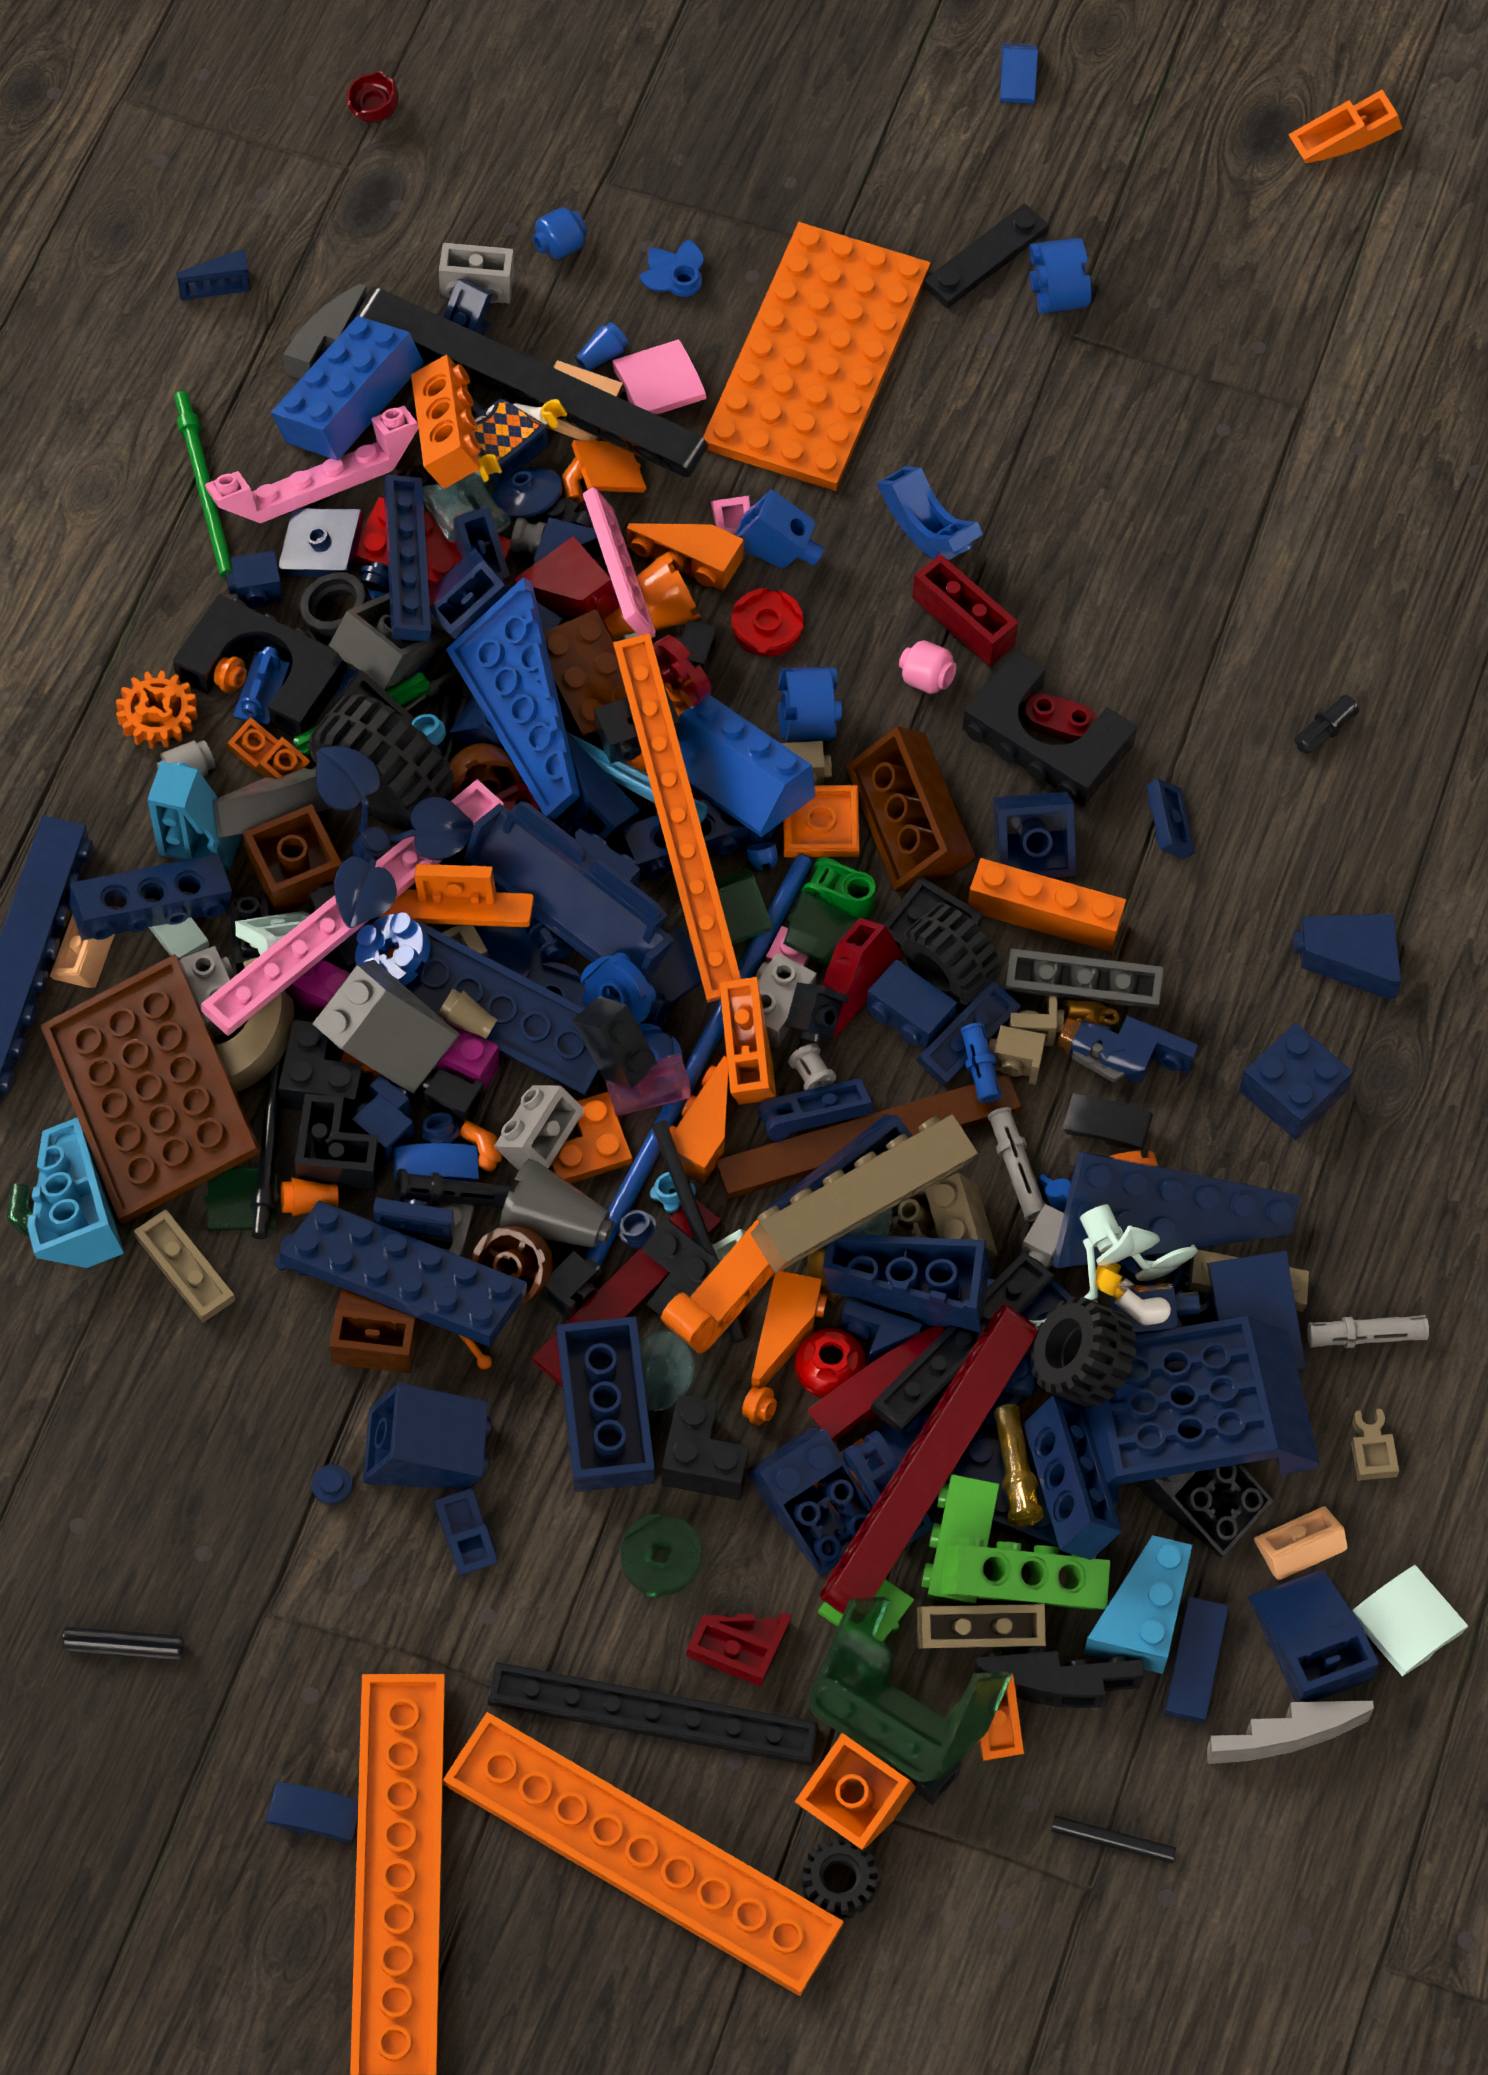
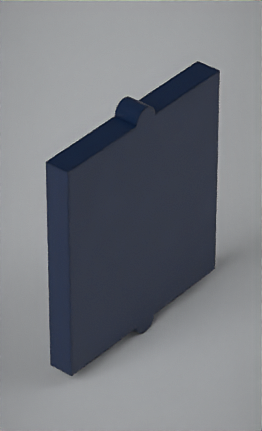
[649,926,702,1005]

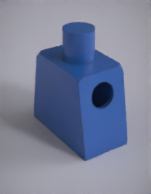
[734,489,824,568]

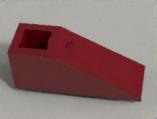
[822,918,904,1038]

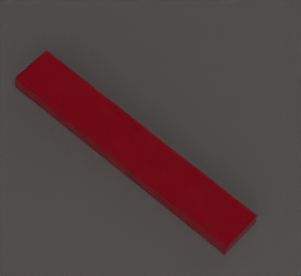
[532,1200,721,1387]

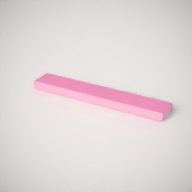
[583,487,656,638]

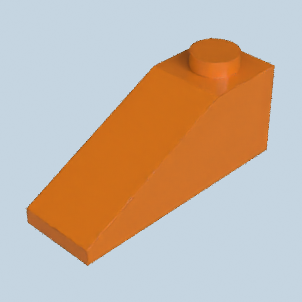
[719,977,776,1105]
[751,1271,828,1389]

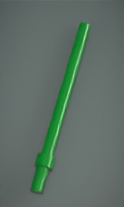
[174,391,233,578]

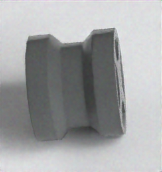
[510,518,547,558]

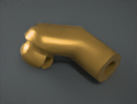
[1061,1000,1119,1028]

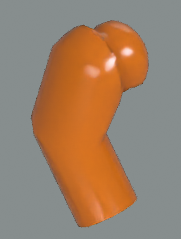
[562,457,583,504]
[459,1120,503,1172]

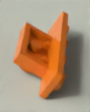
[378,864,534,927]

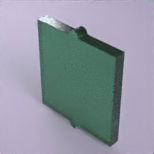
[783,892,858,967]
[204,1168,281,1231]

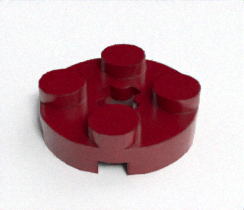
[653,635,712,708]

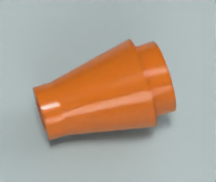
[280,1178,338,1217]

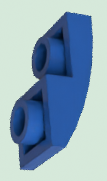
[393,1143,479,1182]

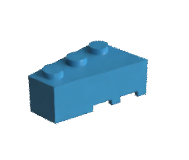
[147,761,243,871]
[1083,1535,1192,1674]

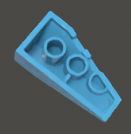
[27,1118,124,1268]

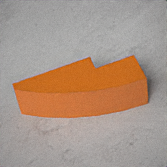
[1288,90,1402,163]

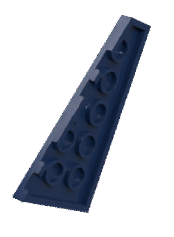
[1052,1151,1300,1268]

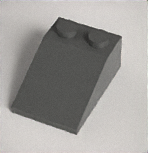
[329,593,454,690]
[313,959,460,1094]

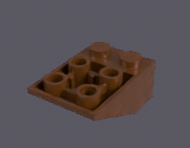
[330,1288,420,1374]

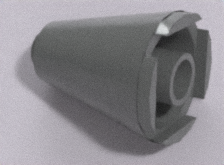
[500,1159,614,1248]

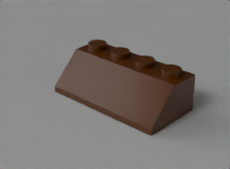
[845,726,976,892]

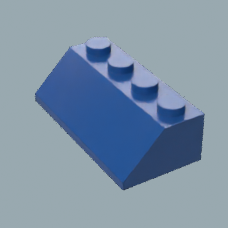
[678,695,815,837]

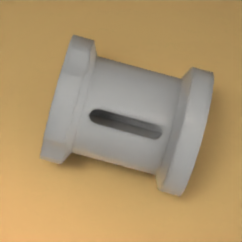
[788,1043,836,1090]

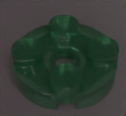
[621,1514,700,1598]

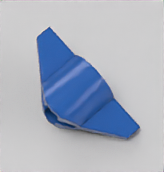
[1038,1174,1071,1213]

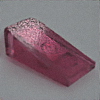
[606,1053,690,1116]

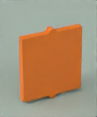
[571,440,646,493]

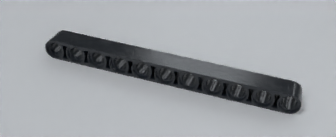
[354,287,709,477]

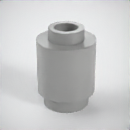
[157,740,215,777]

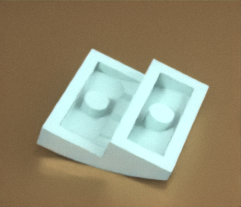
[1352,1565,1468,1677]

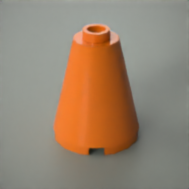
[602,553,701,641]

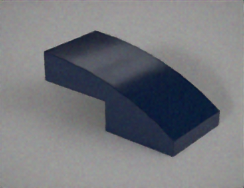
[433,1488,498,1576]
[265,1782,358,1844]

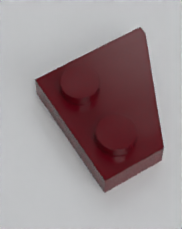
[686,1613,792,1687]

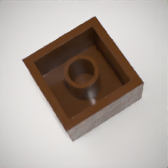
[242,804,342,914]

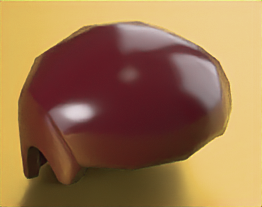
[347,71,399,123]

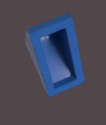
[1000,43,1038,104]

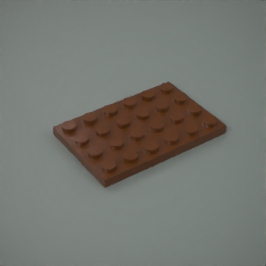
[40,954,261,1224]

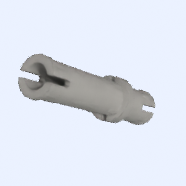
[988,1107,1045,1222]
[1307,1315,1429,1348]

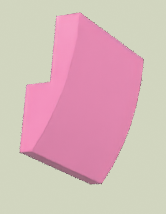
[612,339,706,415]

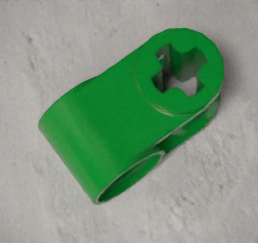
[801,857,876,920]

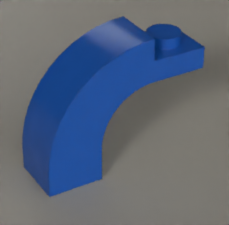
[876,466,983,561]

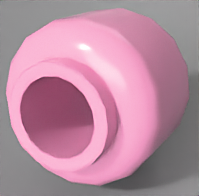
[899,640,957,694]

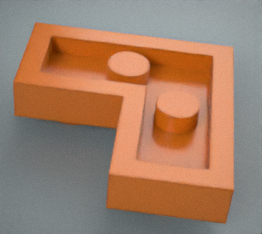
[551,1092,632,1184]

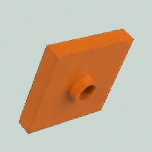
[783,785,860,857]

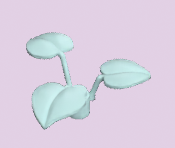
[1029,1204,1198,1327]

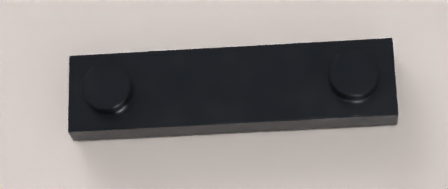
[923,203,1049,309]

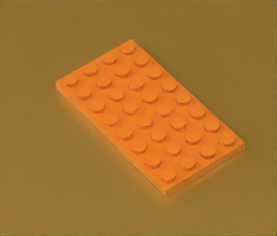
[703,222,931,491]

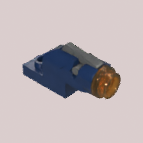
[1057,1016,1198,1082]

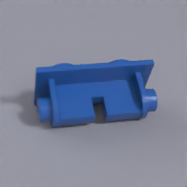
[233,647,290,726]

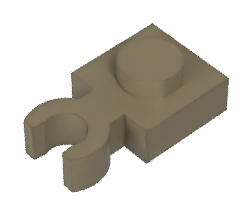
[1351,1409,1399,1481]

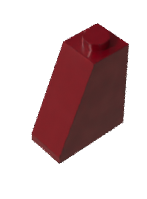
[514,536,620,620]

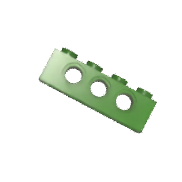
[940,1538,1110,1610]

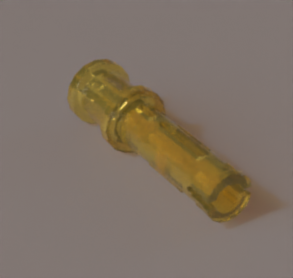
[994,1404,1044,1526]

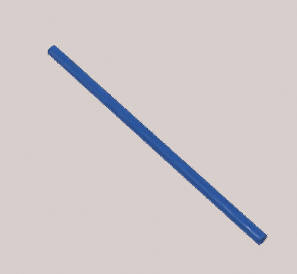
[582,854,813,1267]

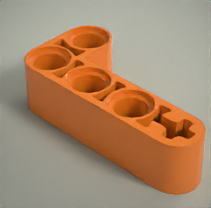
[661,1219,775,1354]

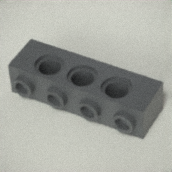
[1006,949,1164,1010]

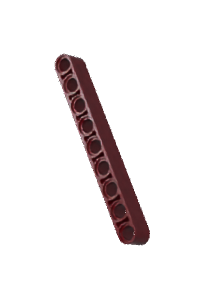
[819,1304,1038,1622]

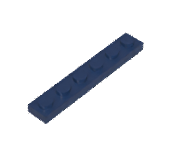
[384,474,431,642]

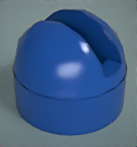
[746,842,778,872]

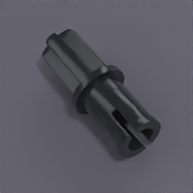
[1294,695,1359,754]

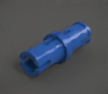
[960,1022,1002,1103]

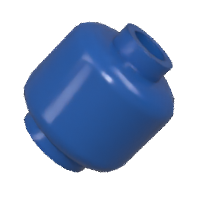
[532,207,587,260]

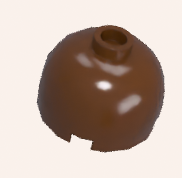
[449,743,523,800]
[472,1225,553,1304]

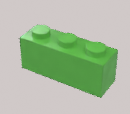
[921,1474,999,1606]

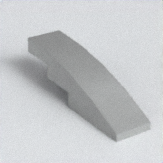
[1206,1701,1374,1764]

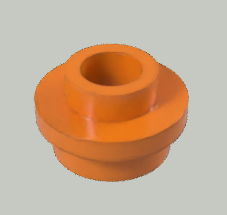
[214,656,247,693]
[742,1387,777,1426]

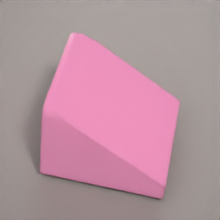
[711,496,750,534]

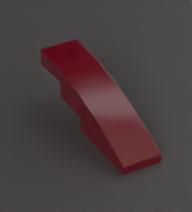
[807,1326,945,1443]

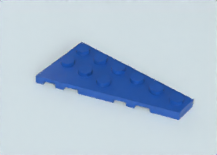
[446,577,580,820]

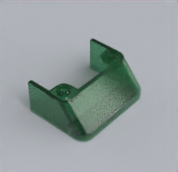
[808,1597,1012,1782]

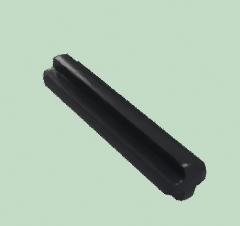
[62,1627,184,1660]

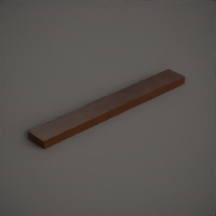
[716,1074,1021,1199]

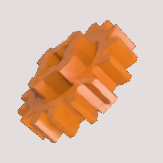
[116,671,198,749]

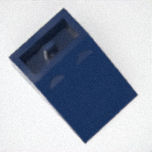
[746,1428,872,1576]
[1248,1569,1379,1702]

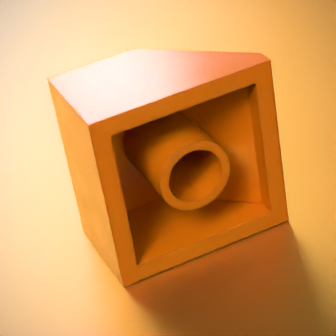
[795,1733,916,1850]

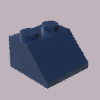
[993,792,1076,878]

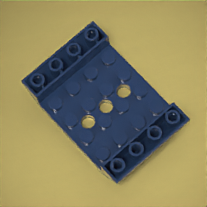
[1058,1316,1320,1503]

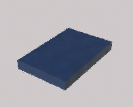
[1207,1251,1306,1370]

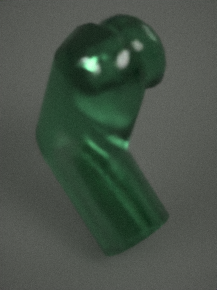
[7,1184,33,1236]

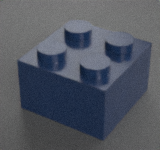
[1239,1022,1353,1140]

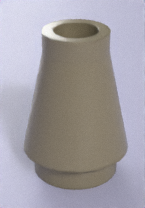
[437,989,498,1039]

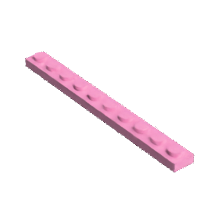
[201,779,504,1036]

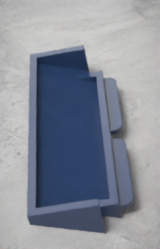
[463,801,675,983]

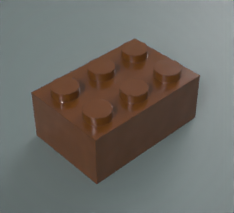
[544,609,627,742]

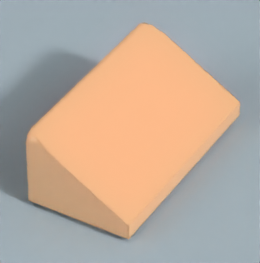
[50,914,115,988]
[1254,1506,1347,1580]

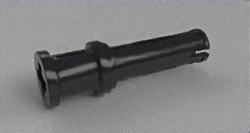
[394,1169,515,1208]

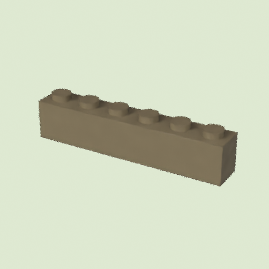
[750,1114,978,1274]

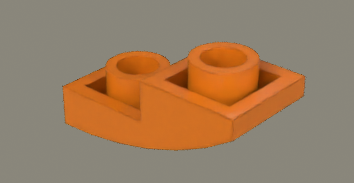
[225,717,310,779]

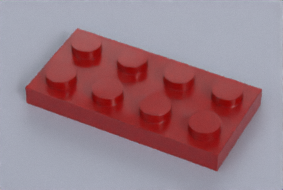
[353,497,512,588]

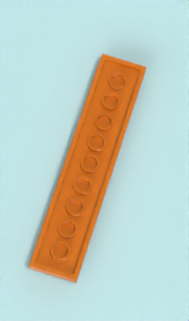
[350,1674,445,2075]
[443,1712,844,1997]

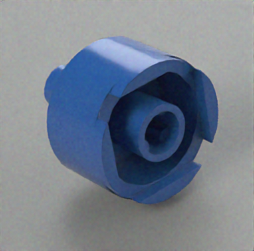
[1029,238,1091,315]
[777,667,842,742]

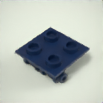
[474,916,573,975]

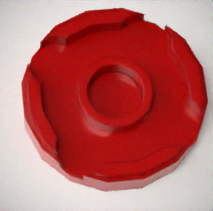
[731,588,803,656]

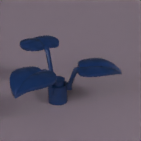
[316,746,474,928]

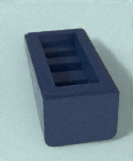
[176,249,251,300]

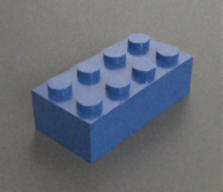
[271,316,424,461]

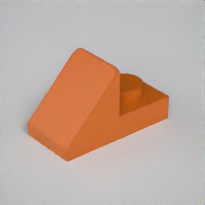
[971,1674,1024,1761]

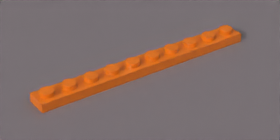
[613,633,741,1003]

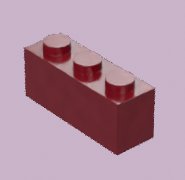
[912,554,1019,667]

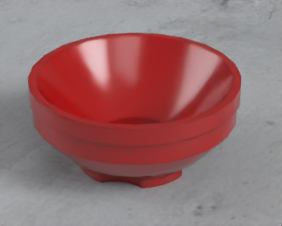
[794,1328,866,1398]

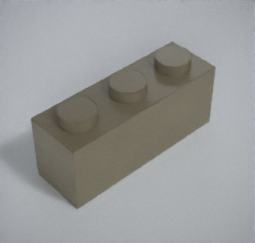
[917,1604,1046,1649]

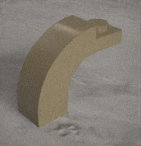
[217,957,294,1093]

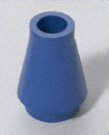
[575,322,628,371]

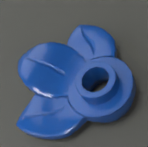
[639,240,704,297]

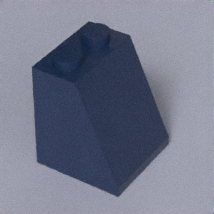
[363,1383,491,1489]

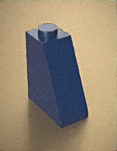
[1293,914,1401,999]

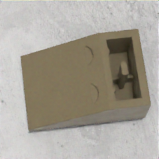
[858,1173,998,1258]

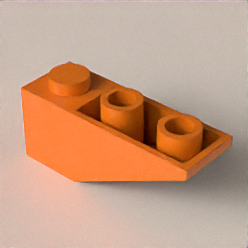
[627,523,744,591]
[664,1056,729,1184]

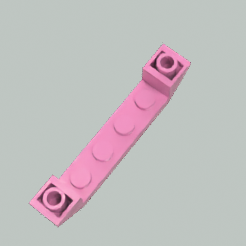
[205,406,418,523]

